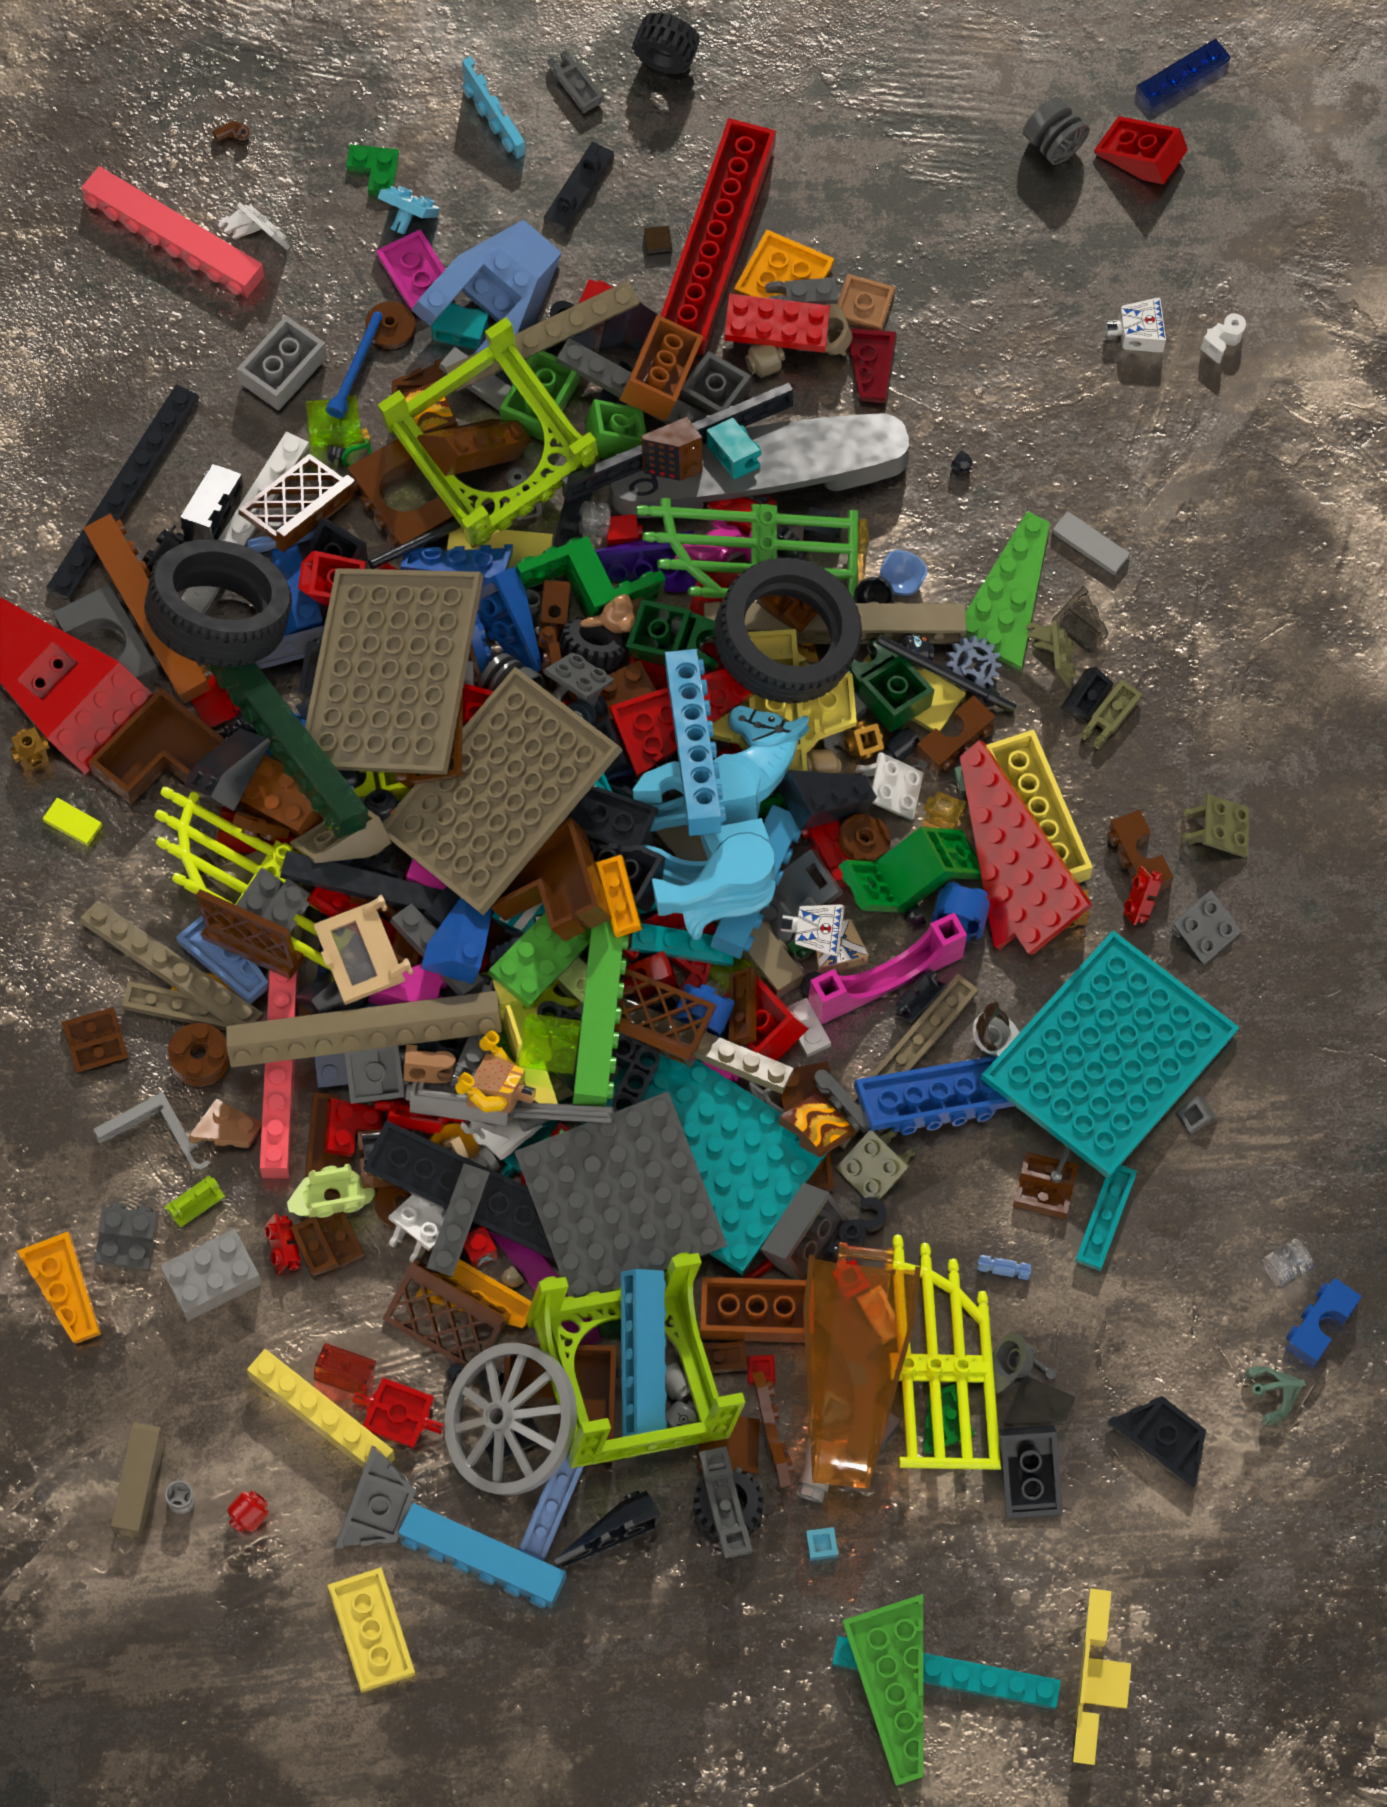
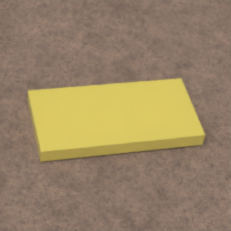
[447,528,553,584]
[862,654,966,732]
[328,1567,416,1693]

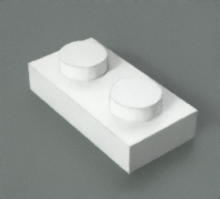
[788,998,831,1057]

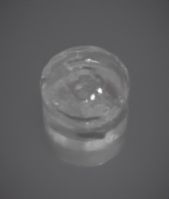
[1262,1239,1314,1288]

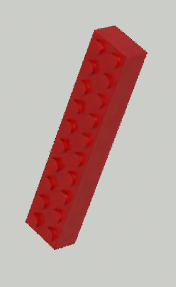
[660,118,776,356]

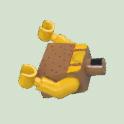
[455,1030,536,1113]

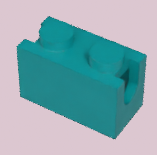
[431,303,489,351]
[706,418,762,480]

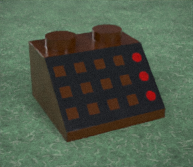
[641,417,703,481]

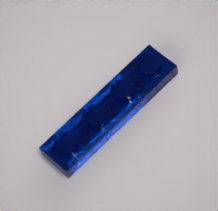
[1136,38,1230,108]

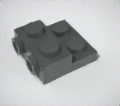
[236,867,310,933]
[344,1046,410,1104]
[94,1202,159,1272]

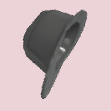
[982,1332,1035,1393]

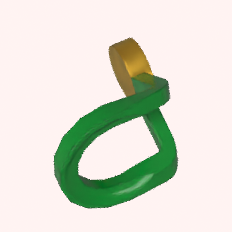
[341,428,372,469]

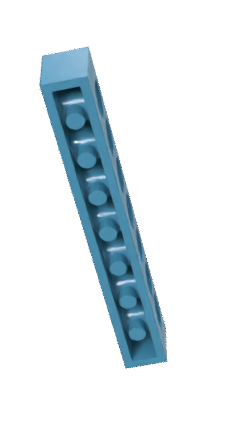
[665,649,726,836]

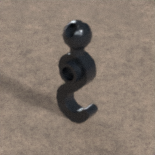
[824,1197,887,1265]

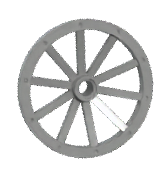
[444,1343,577,1495]

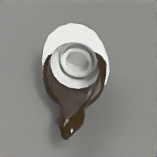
[972,1001,1020,1057]

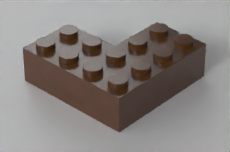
[89,688,225,805]
[490,818,612,941]
[503,1343,617,1463]

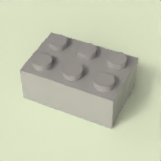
[237,315,327,411]
[160,1228,262,1322]

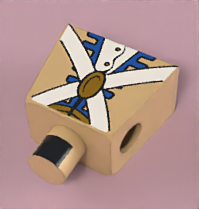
[815,919,868,974]

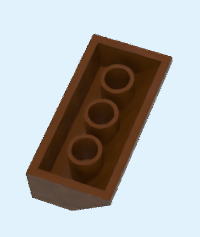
[416,419,531,476]

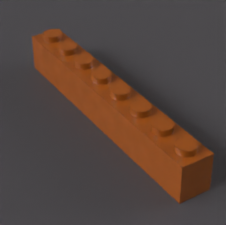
[83,513,211,704]

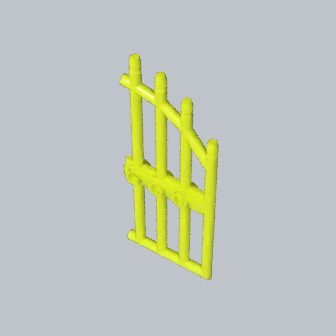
[154,787,355,971]
[885,1235,1001,1470]

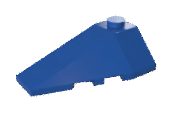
[271,543,323,636]
[477,566,542,672]
[421,898,492,984]

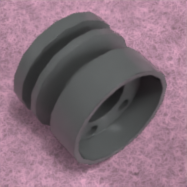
[1023,97,1090,165]
[477,653,545,691]

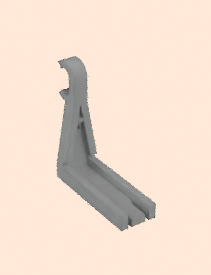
[93,1092,211,1171]

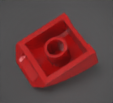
[298,551,366,607]

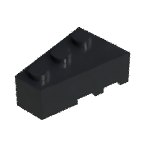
[777,770,877,831]

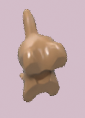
[580,594,645,633]

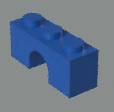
[1285,1278,1362,1368]

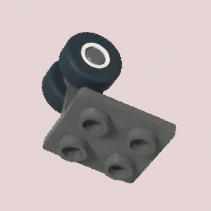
[544,653,614,726]

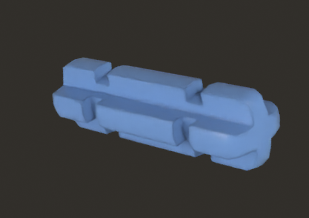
[977,1255,1032,1280]

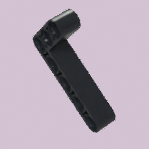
[537,1001,660,1112]

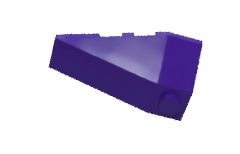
[595,531,697,592]

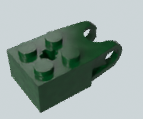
[626,599,719,672]
[847,637,935,732]

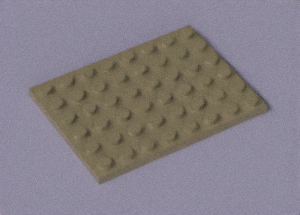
[298,569,484,775]
[382,667,623,915]

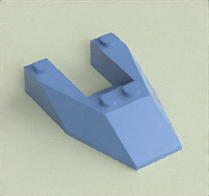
[411,220,562,354]

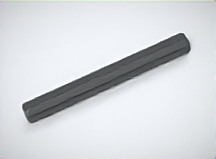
[508,1102,615,1123]

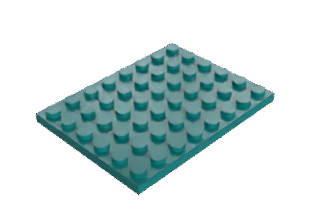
[981,930,1240,1179]
[580,1054,827,1275]

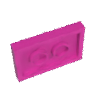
[376,229,445,313]

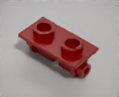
[1123,866,1163,925]
[265,1214,301,1275]

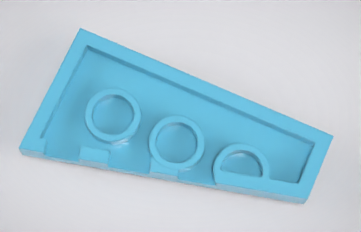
[462,56,525,159]

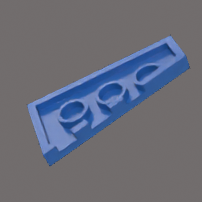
[400,544,513,580]

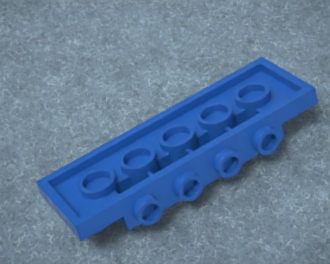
[854,1056,1015,1135]

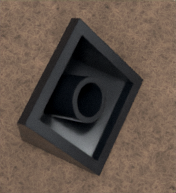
[599,302,658,359]
[303,517,368,562]
[295,965,370,1015]

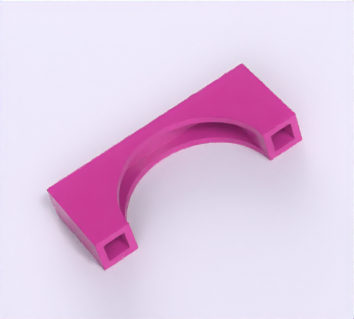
[368,859,447,1006]
[808,913,967,1025]

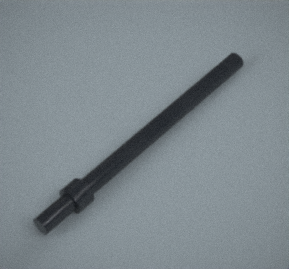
[368,500,504,569]
[876,634,1017,714]

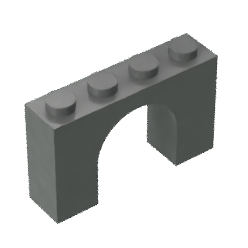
[53,584,160,685]

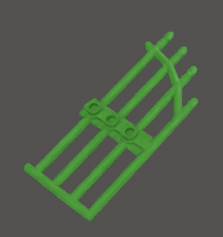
[635,498,858,600]

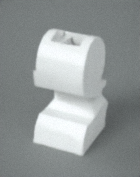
[1201,313,1246,364]

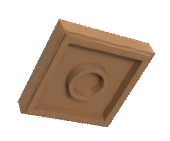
[837,273,896,331]

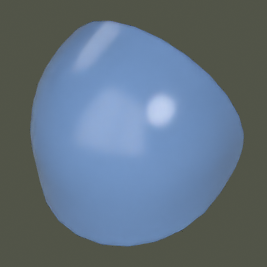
[880,550,928,596]

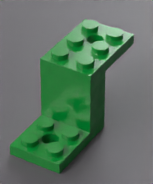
[516,536,666,617]
[839,827,981,913]

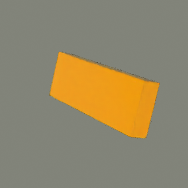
[596,855,642,938]

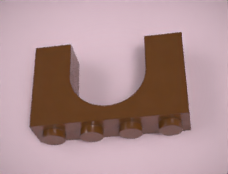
[347,439,455,556]

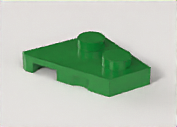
[923,1384,975,1456]

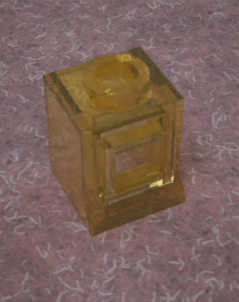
[923,791,967,829]

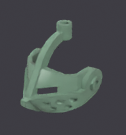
[1244,1366,1306,1426]

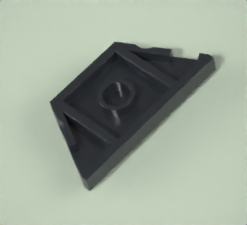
[1107,1396,1206,1490]

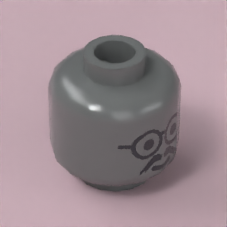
[665,1401,700,1429]

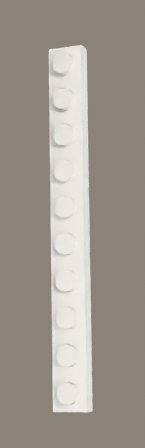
[181,432,309,614]

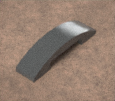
[699,1446,753,1559]

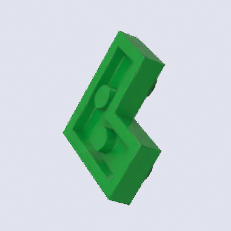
[346,144,399,196]

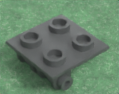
[1172,890,1242,965]

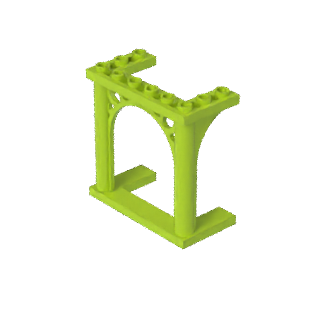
[378,317,599,548]
[526,1252,746,1469]

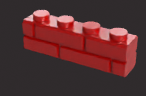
[788,809,852,888]

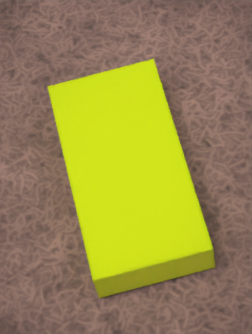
[43,798,102,847]

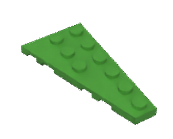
[965,511,1050,671]
[842,1594,923,1786]

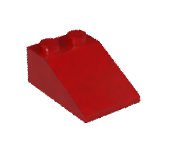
[1094,116,1188,184]
[723,975,808,1061]

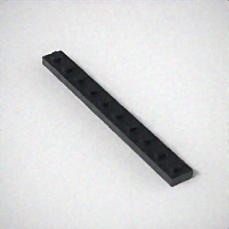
[562,383,793,502]
[46,384,199,602]

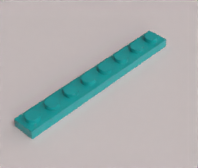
[832,1636,1061,1710]

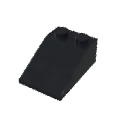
[183,728,271,811]
[999,1425,1063,1519]

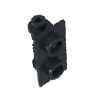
[141,525,186,575]
[894,970,947,1023]

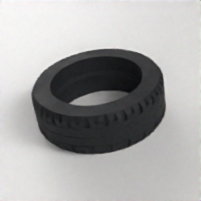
[144,539,292,667]
[714,558,862,704]

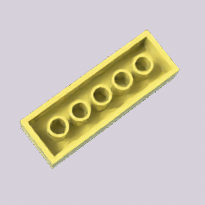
[986,729,1093,883]

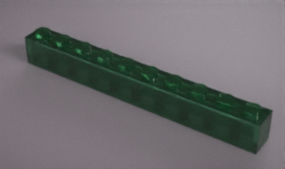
[204,662,369,839]

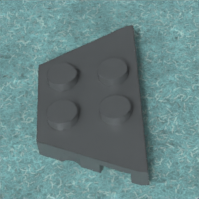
[335,1446,416,1549]

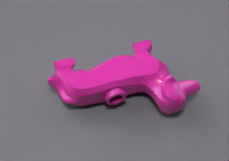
[674,520,751,562]

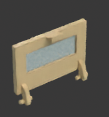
[313,895,413,1005]

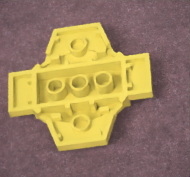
[709,629,857,772]

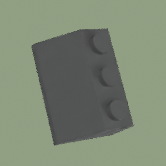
[761,1183,848,1280]

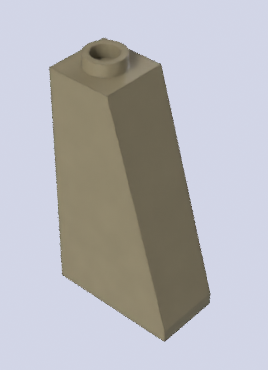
[111,1422,166,1540]

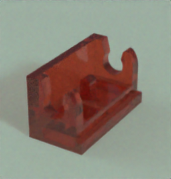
[314,1343,376,1395]

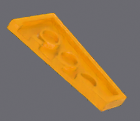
[17,1232,101,1344]
[415,1259,532,1330]

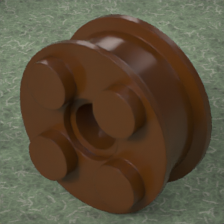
[168,1023,230,1087]

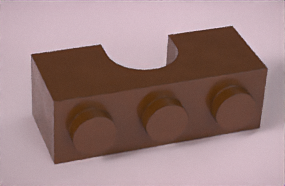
[915,696,995,776]
[1107,809,1174,896]

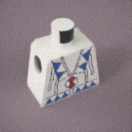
[1105,298,1166,352]
[781,905,845,956]

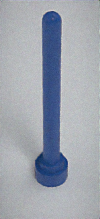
[325,311,383,419]

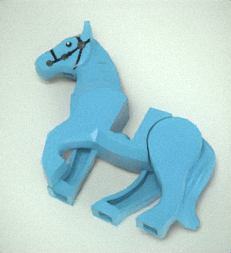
[633,706,810,940]

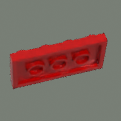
[724,293,830,353]

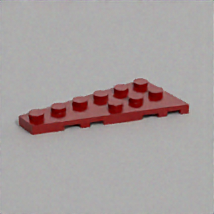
[610,669,754,779]

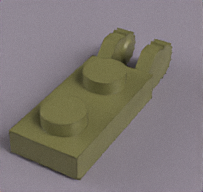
[1080,680,1143,749]

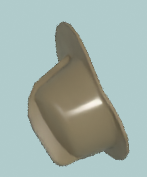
[822,303,852,356]

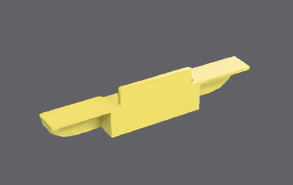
[492,978,558,1104]
[1073,1588,1131,1765]

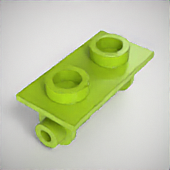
[165,1175,225,1228]

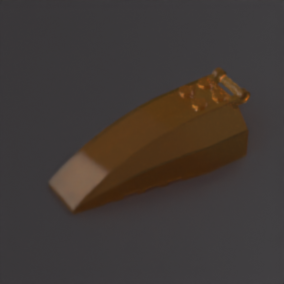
[803,1242,921,1489]

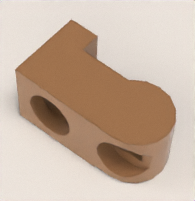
[403,1044,456,1084]

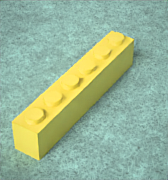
[247,1349,395,1468]

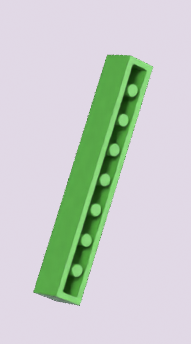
[573,920,629,1106]

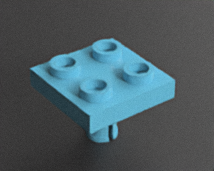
[378,186,441,235]

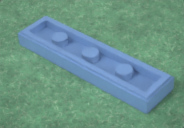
[518,1451,584,1561]

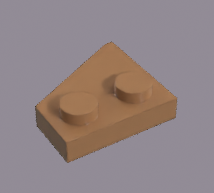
[189,1099,262,1148]

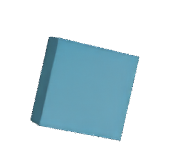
[806,1527,838,1561]

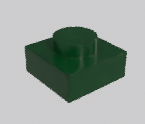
[787,940,814,960]

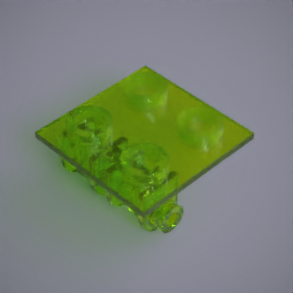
[306,396,362,448]
[519,1013,581,1074]

